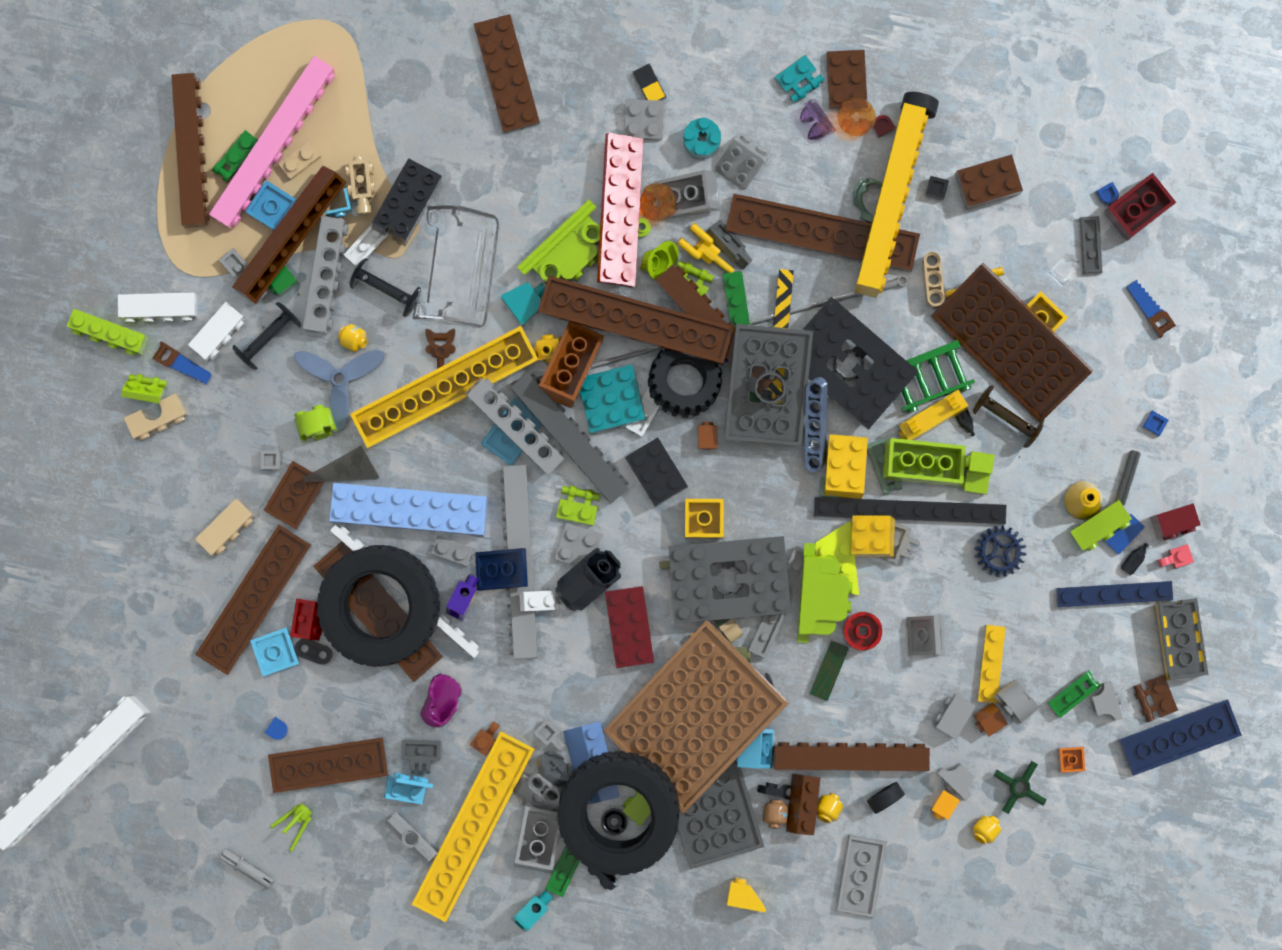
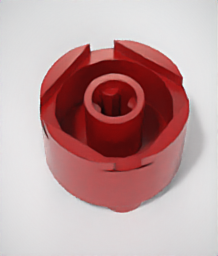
[842,612,882,651]

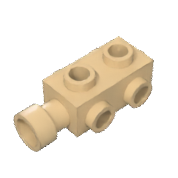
[346,156,376,215]

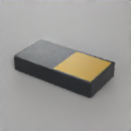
[633,63,666,101]

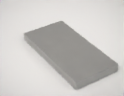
[836,834,887,918]

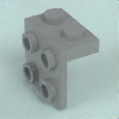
[716,133,771,189]

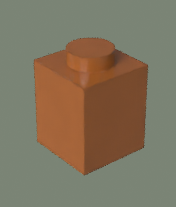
[698,422,718,450]
[973,703,1008,737]

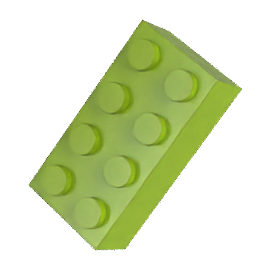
[883,438,966,487]

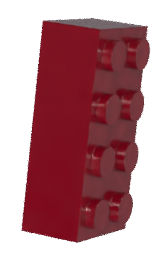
[605,586,654,668]

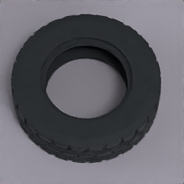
[317,545,440,667]
[557,751,680,876]

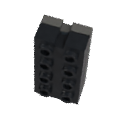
[372,158,442,246]

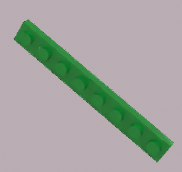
[723,271,761,402]

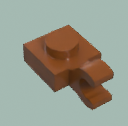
[470,722,500,756]

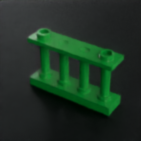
[901,340,975,414]

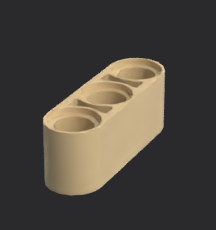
[922,251,944,309]

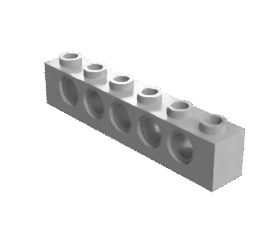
[303,216,349,334]
[464,377,564,475]

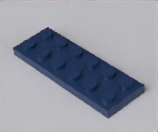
[1119,699,1242,776]

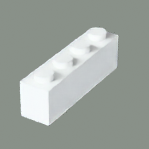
[118,292,198,323]

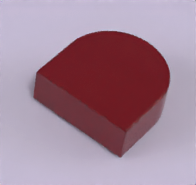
[873,115,896,138]

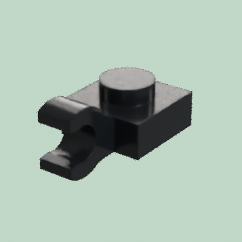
[757,782,791,800]

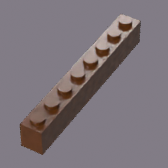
[171,73,210,228]
[232,166,347,304]
[656,264,777,394]
[774,742,930,771]

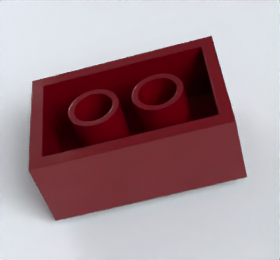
[1104,173,1176,241]

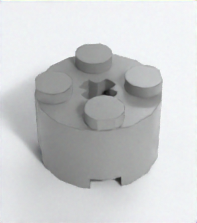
[994,680,1039,725]

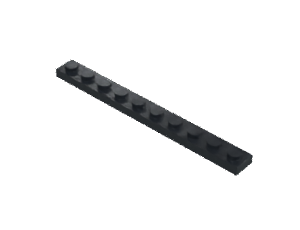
[814,497,1007,524]

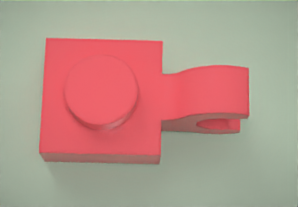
[1158,544,1194,568]

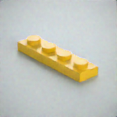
[977,625,1006,704]

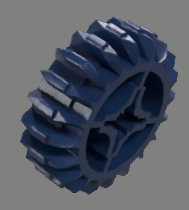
[974,525,1027,577]

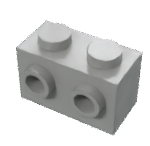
[934,694,976,739]

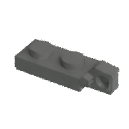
[706,220,752,269]

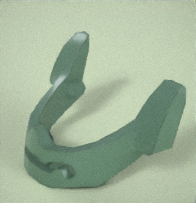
[853,178,883,223]

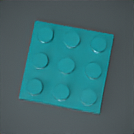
[580,364,646,434]

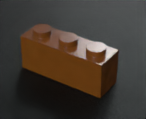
[786,774,821,835]

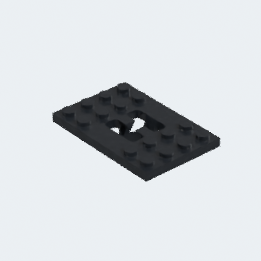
[802,296,919,430]

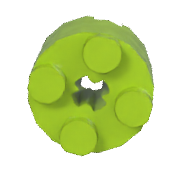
[294,404,337,443]

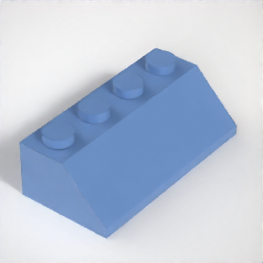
[563,721,620,805]

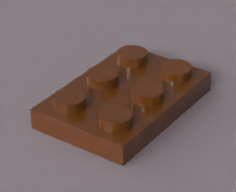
[826,50,868,109]
[263,461,326,530]

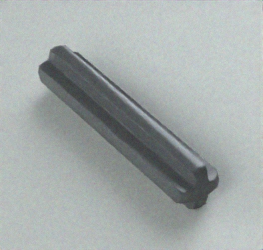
[1115,450,1141,506]

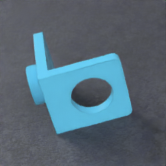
[325,188,353,218]

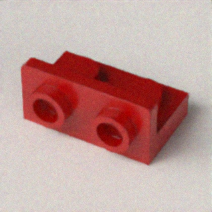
[290,598,322,641]

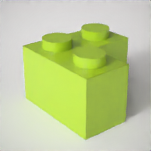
[960,451,995,495]

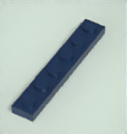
[1056,581,1173,607]

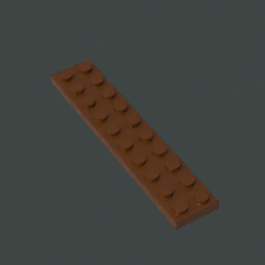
[725,193,920,272]
[538,275,734,365]

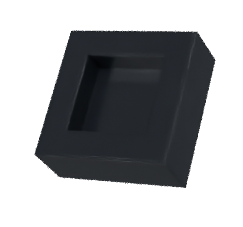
[925,176,949,200]

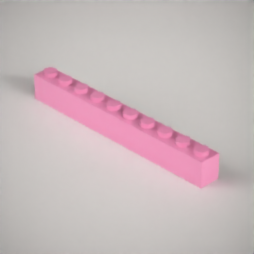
[209,56,335,229]

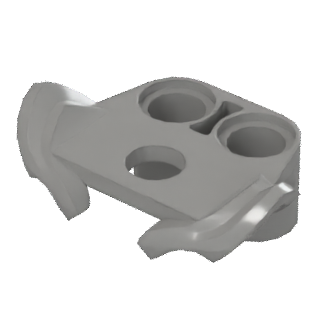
[513,770,564,812]

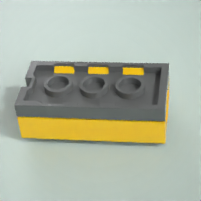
[1155,598,1209,680]

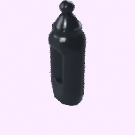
[955,409,975,436]
[1121,543,1149,576]

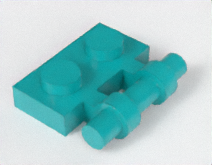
[775,55,824,103]

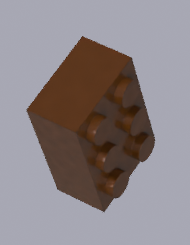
[955,154,1023,210]

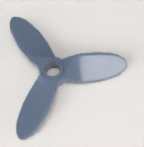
[294,350,385,431]

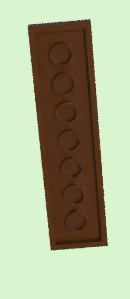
[195,525,312,675]
[313,541,443,682]

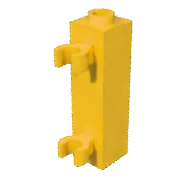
[898,390,968,440]

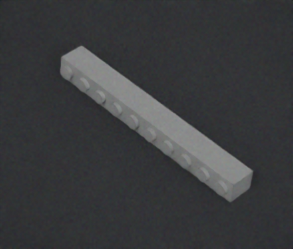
[500,465,538,659]

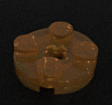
[837,97,876,136]
[640,183,676,222]

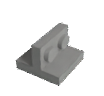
[907,615,945,656]

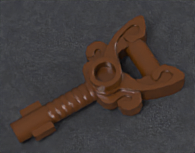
[425,328,456,369]

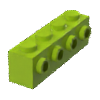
[67,309,149,356]

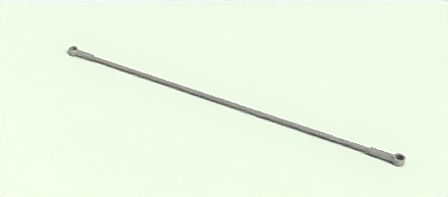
[511,275,909,386]

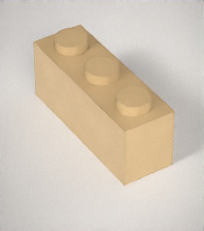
[195,498,255,556]

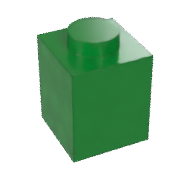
[268,266,299,297]

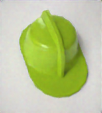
[639,241,679,280]

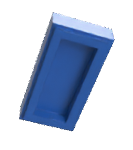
[1104,514,1145,555]

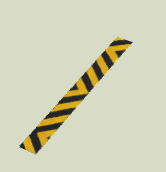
[768,269,794,404]

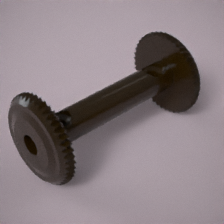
[973,385,1045,448]

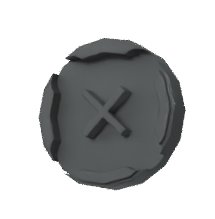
[537,751,573,786]

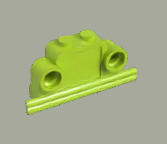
[517,199,600,283]
[797,543,853,643]

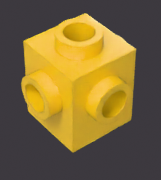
[534,334,562,362]

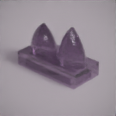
[800,99,837,139]

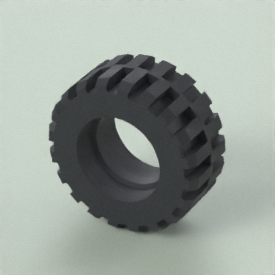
[648,349,723,418]

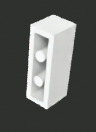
[188,302,246,361]

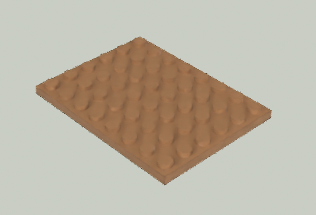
[603,620,790,814]

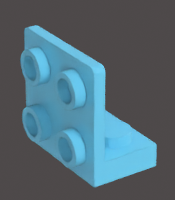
[384,772,434,804]

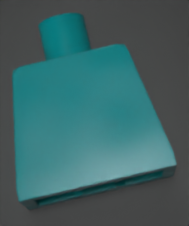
[501,282,545,327]
[512,890,553,932]

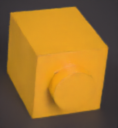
[930,789,960,821]

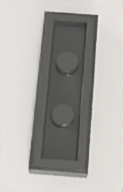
[1079,216,1103,275]

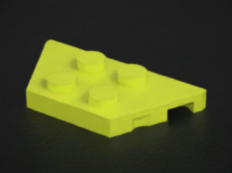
[815,521,859,595]

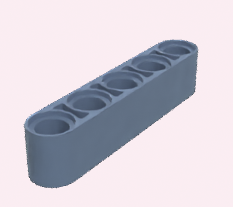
[805,377,827,473]

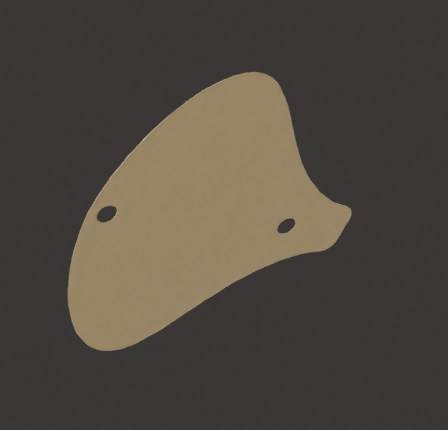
[157,19,420,277]

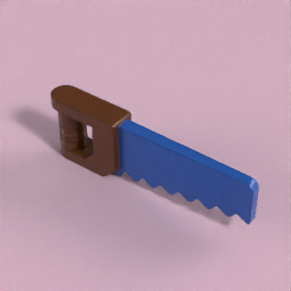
[1127,280,1176,338]
[152,341,212,385]

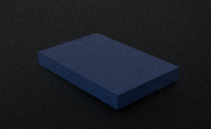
[475,548,528,591]

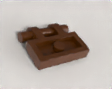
[1133,674,1178,722]

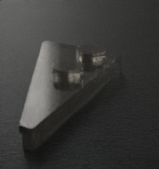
[302,446,379,483]

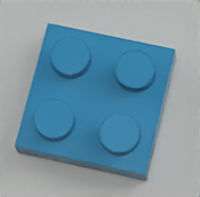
[245,180,297,230]

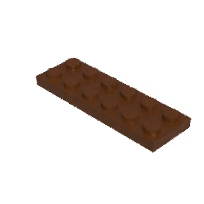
[474,14,540,133]
[268,737,389,793]

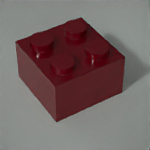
[1150,503,1201,541]

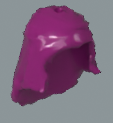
[420,673,462,727]

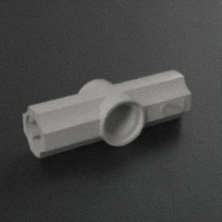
[385,812,438,865]

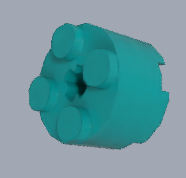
[683,117,721,159]

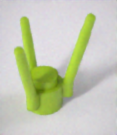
[270,803,312,852]

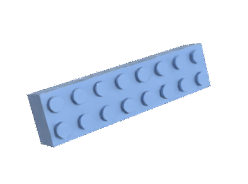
[330,483,488,536]

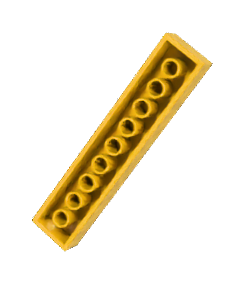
[854,103,928,298]
[350,326,539,450]

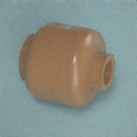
[763,800,789,829]

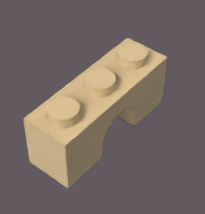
[124,393,188,441]

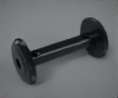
[349,258,422,317]
[232,302,301,370]

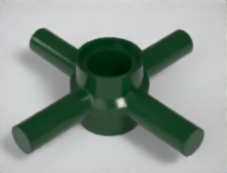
[993,761,1047,814]

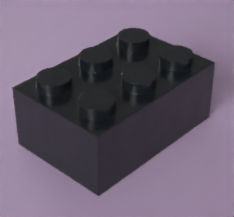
[625,437,688,507]

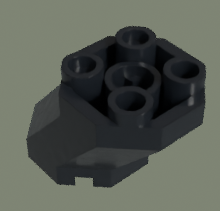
[556,548,621,611]

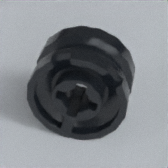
[601,808,628,836]

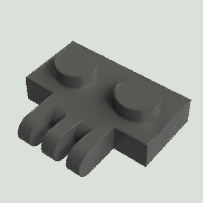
[401,740,441,774]

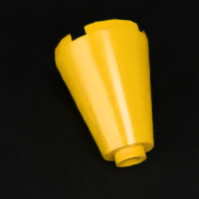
[1064,481,1103,519]

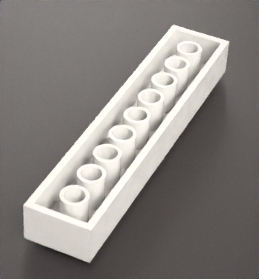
[0,696,151,851]

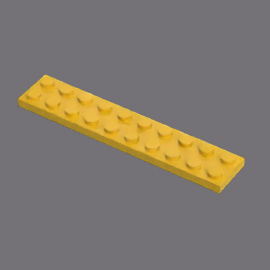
[411,731,535,922]

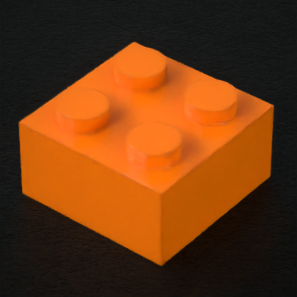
[1058,747,1086,773]

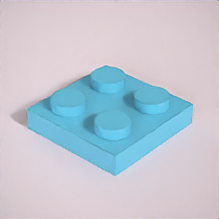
[250,628,300,677]

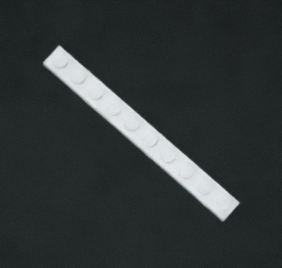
[330,525,480,658]

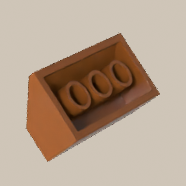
[538,322,604,409]

